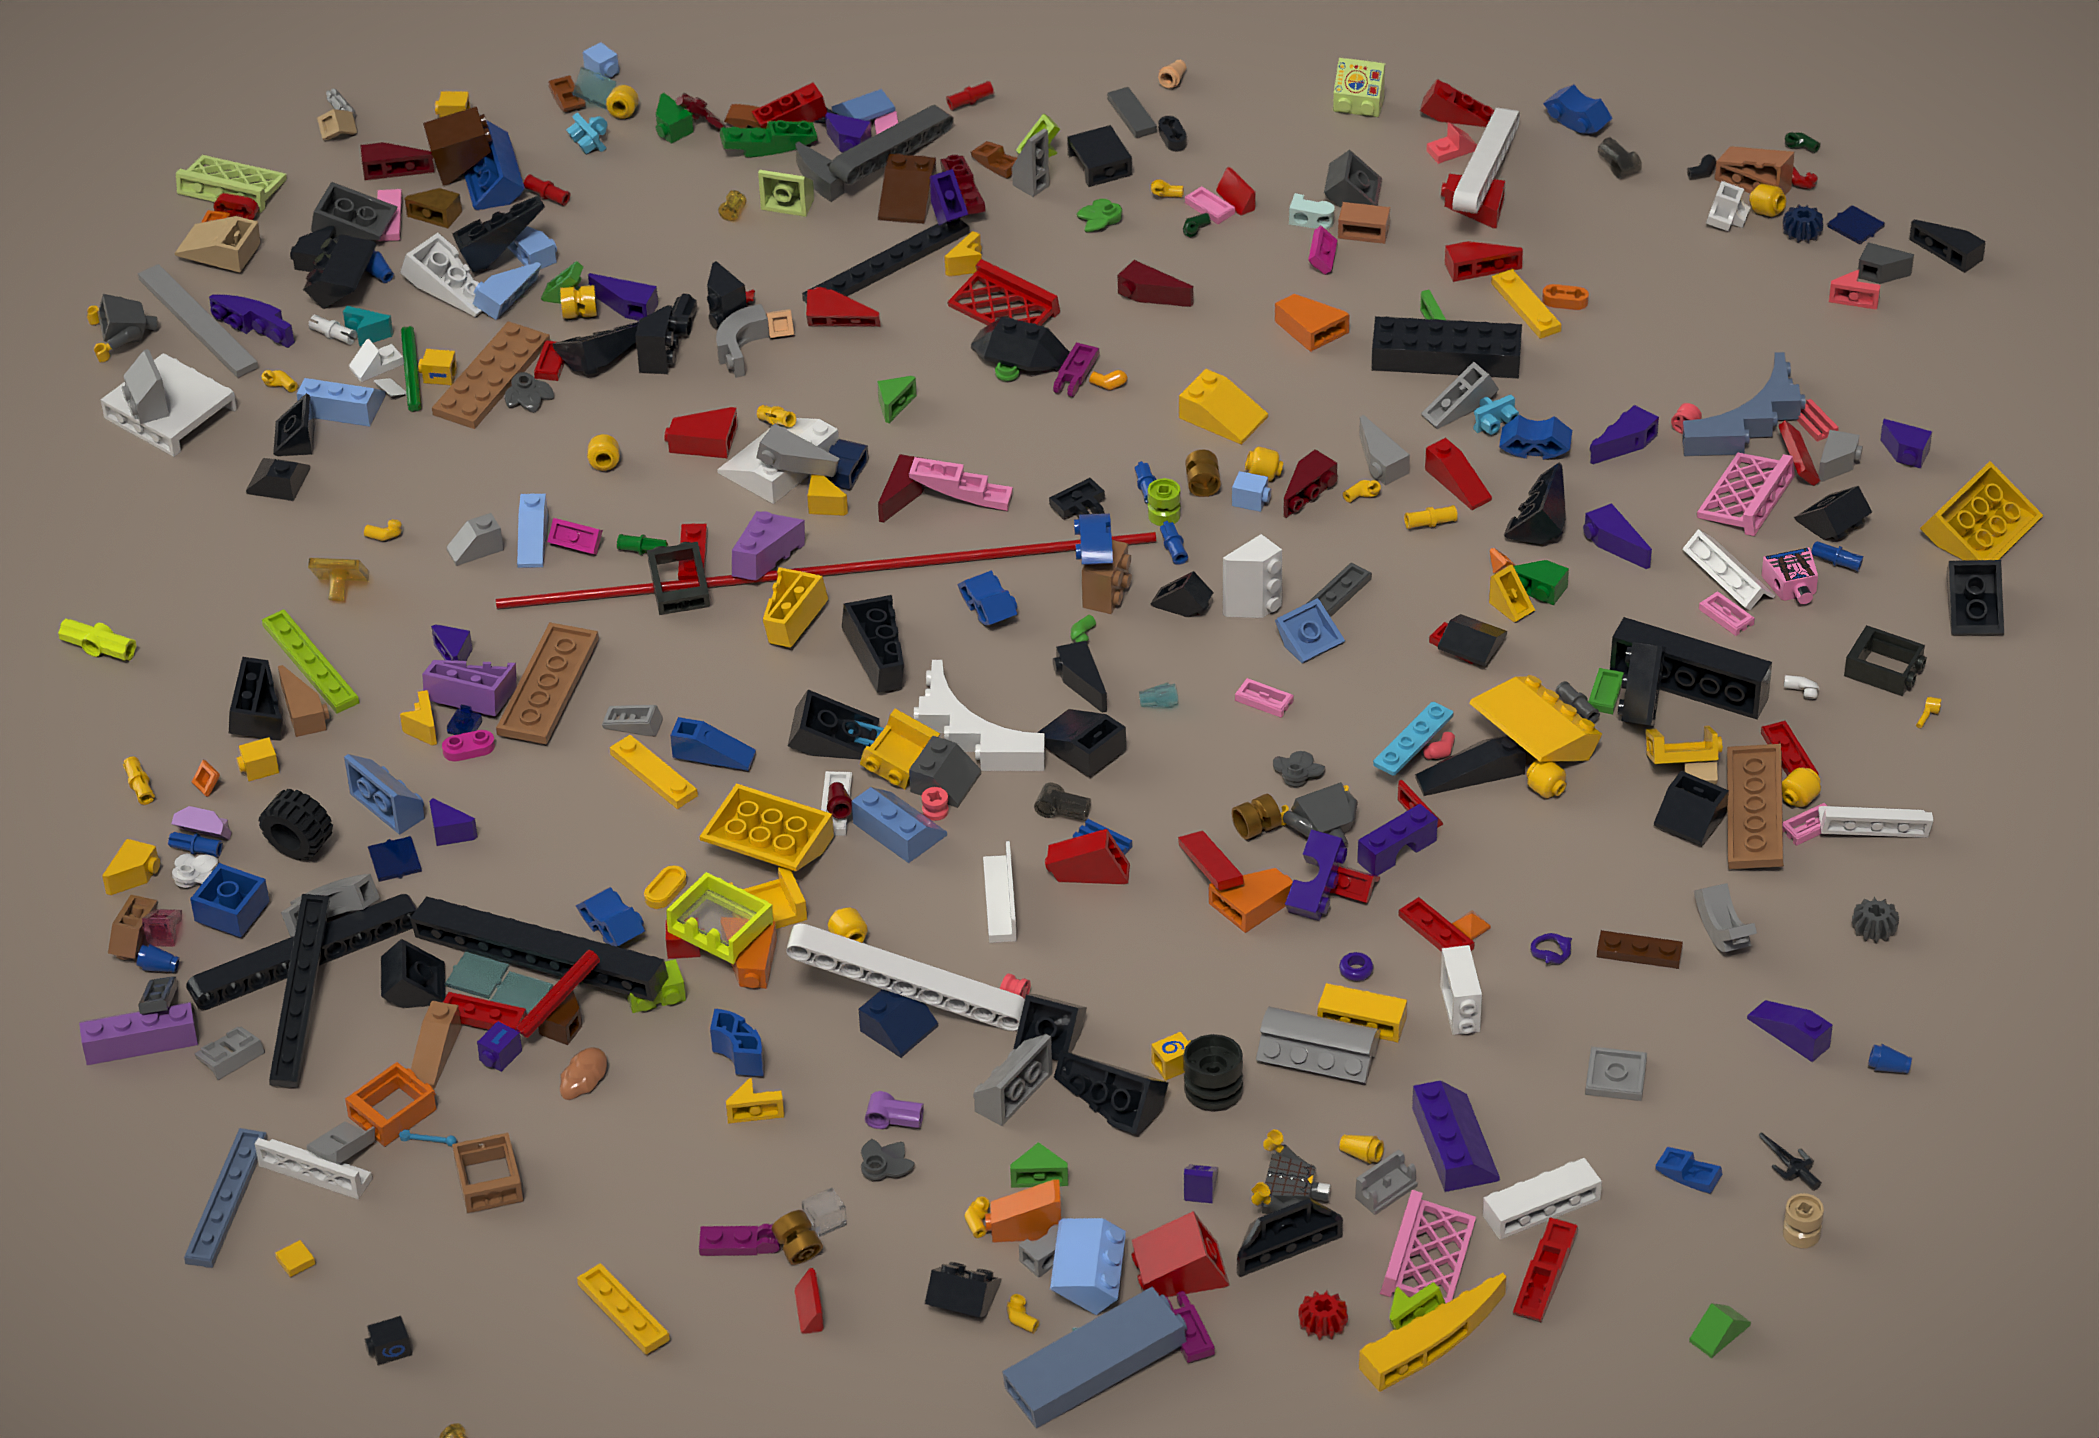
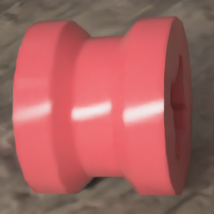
[1671,403,1702,434]
[921,787,949,821]
[1000,973,1031,999]

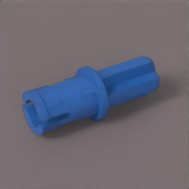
[1135,461,1157,504]
[1160,521,1188,565]
[1811,541,1864,572]
[168,832,223,857]

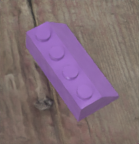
[79,1002,198,1065]

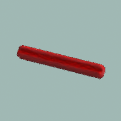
[516,950,600,1038]

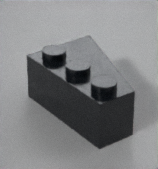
[228,657,282,741]

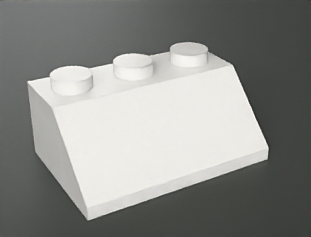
[1223,534,1282,618]

